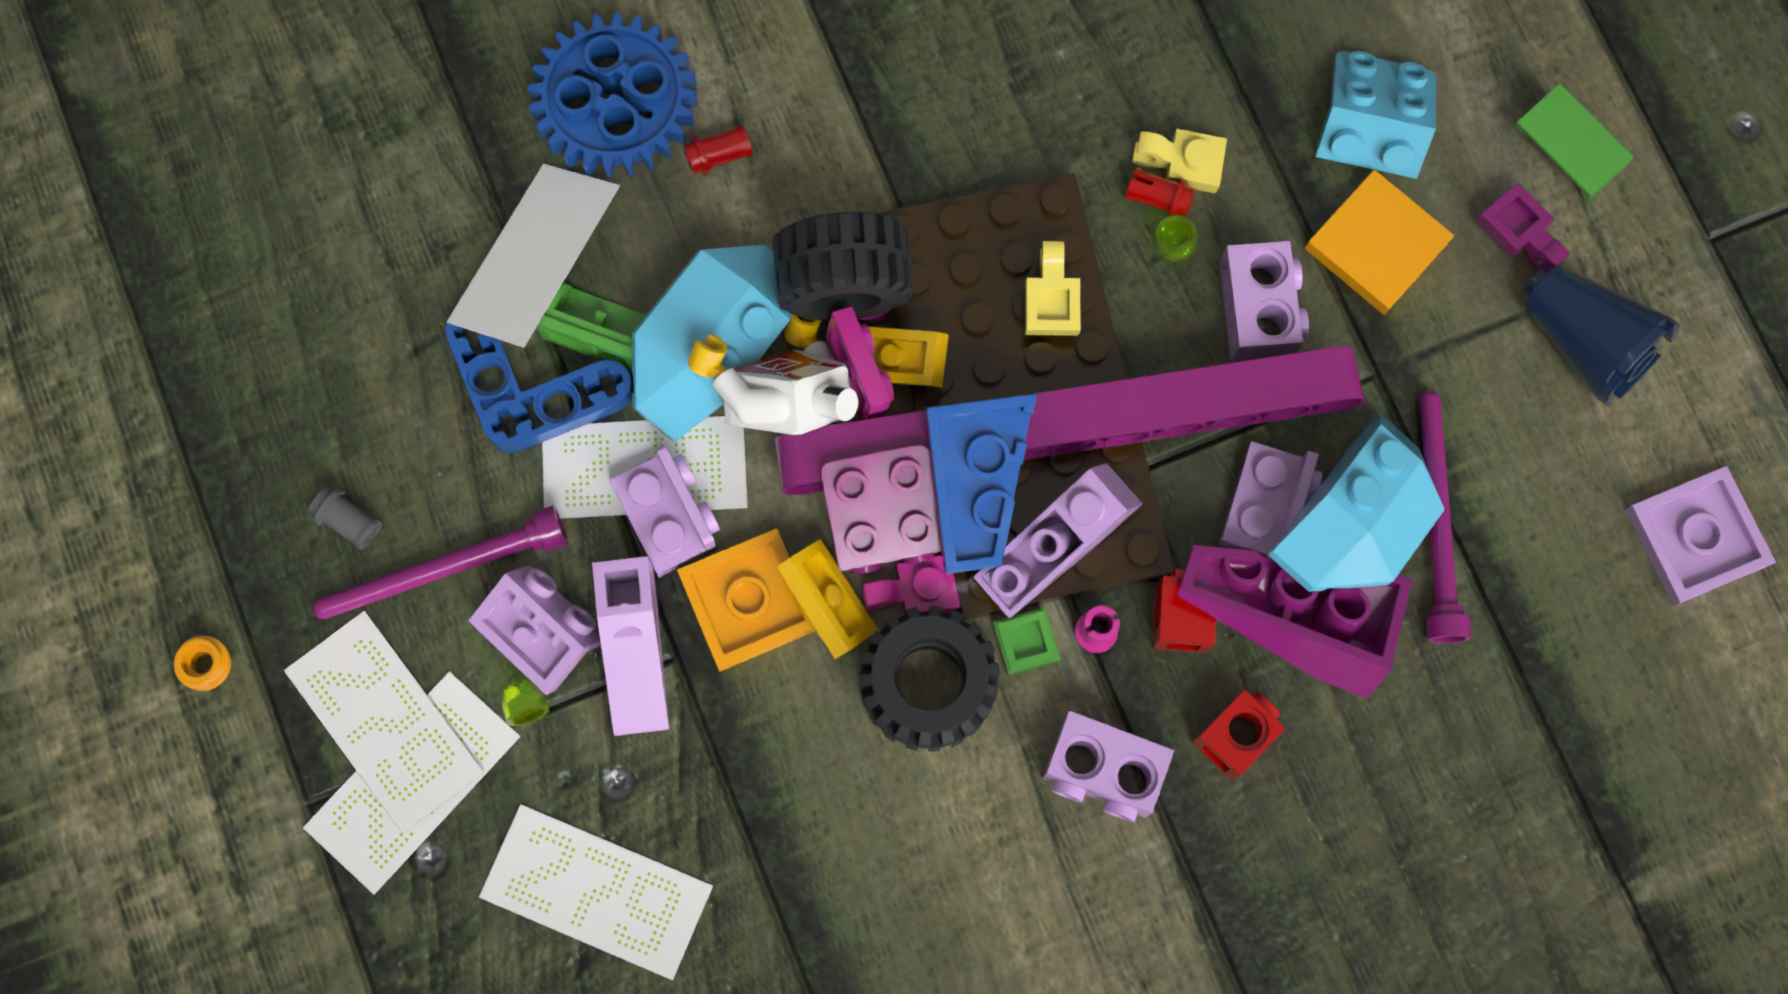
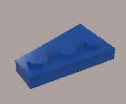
[924,393,1037,574]

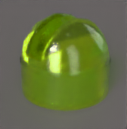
[1155,215,1198,262]
[501,680,549,726]

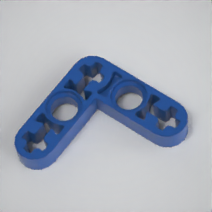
[445,323,634,453]

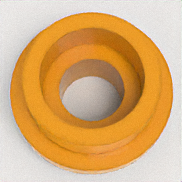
[174,635,231,691]

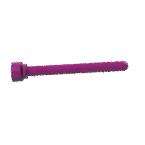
[1419,391,1472,644]
[312,505,569,619]

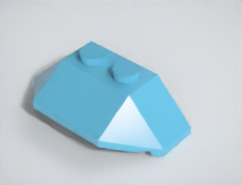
[632,245,792,442]
[1267,412,1445,592]

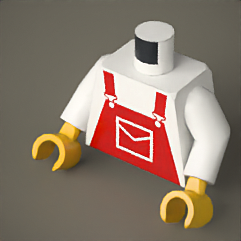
[688,314,858,435]

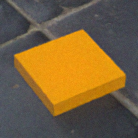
[1304,169,1455,315]
[677,528,817,672]

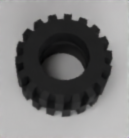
[773,212,914,320]
[860,606,1000,752]

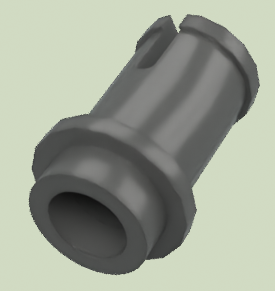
[308,486,382,551]

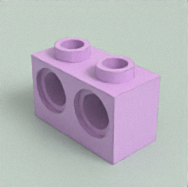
[1219,241,1309,362]
[1042,711,1174,822]

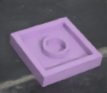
[1625,466,1776,606]

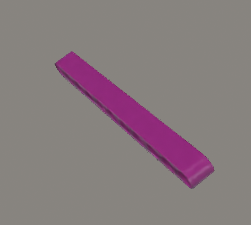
[774,346,1364,495]

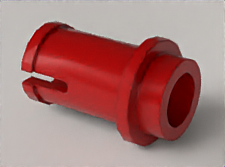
[683,125,753,176]
[1126,167,1196,220]

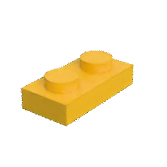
[868,327,949,388]
[776,539,879,659]

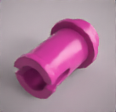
[1075,605,1120,653]

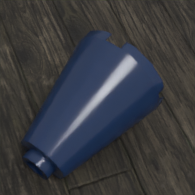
[1524,266,1680,407]

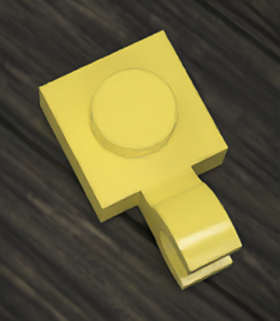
[1132,129,1227,194]
[1025,241,1081,336]

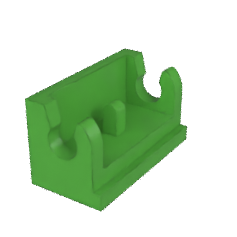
[1515,83,1634,201]
[537,282,647,371]

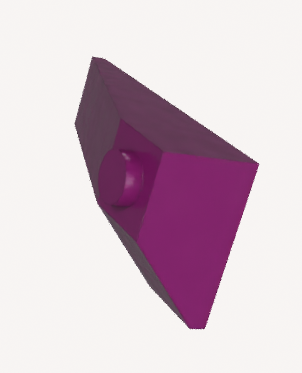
[1177,545,1413,699]

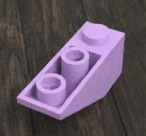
[974,463,1143,618]
[592,556,670,736]

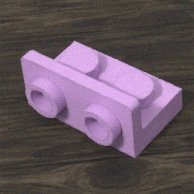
[1218,441,1323,557]
[609,445,720,578]
[468,566,601,695]

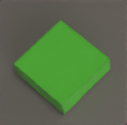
[992,607,1061,677]

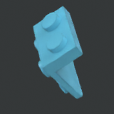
[1316,51,1436,179]

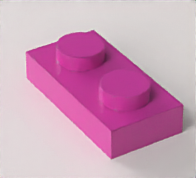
[826,307,894,420]

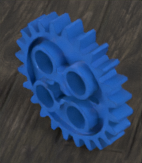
[528,13,698,179]

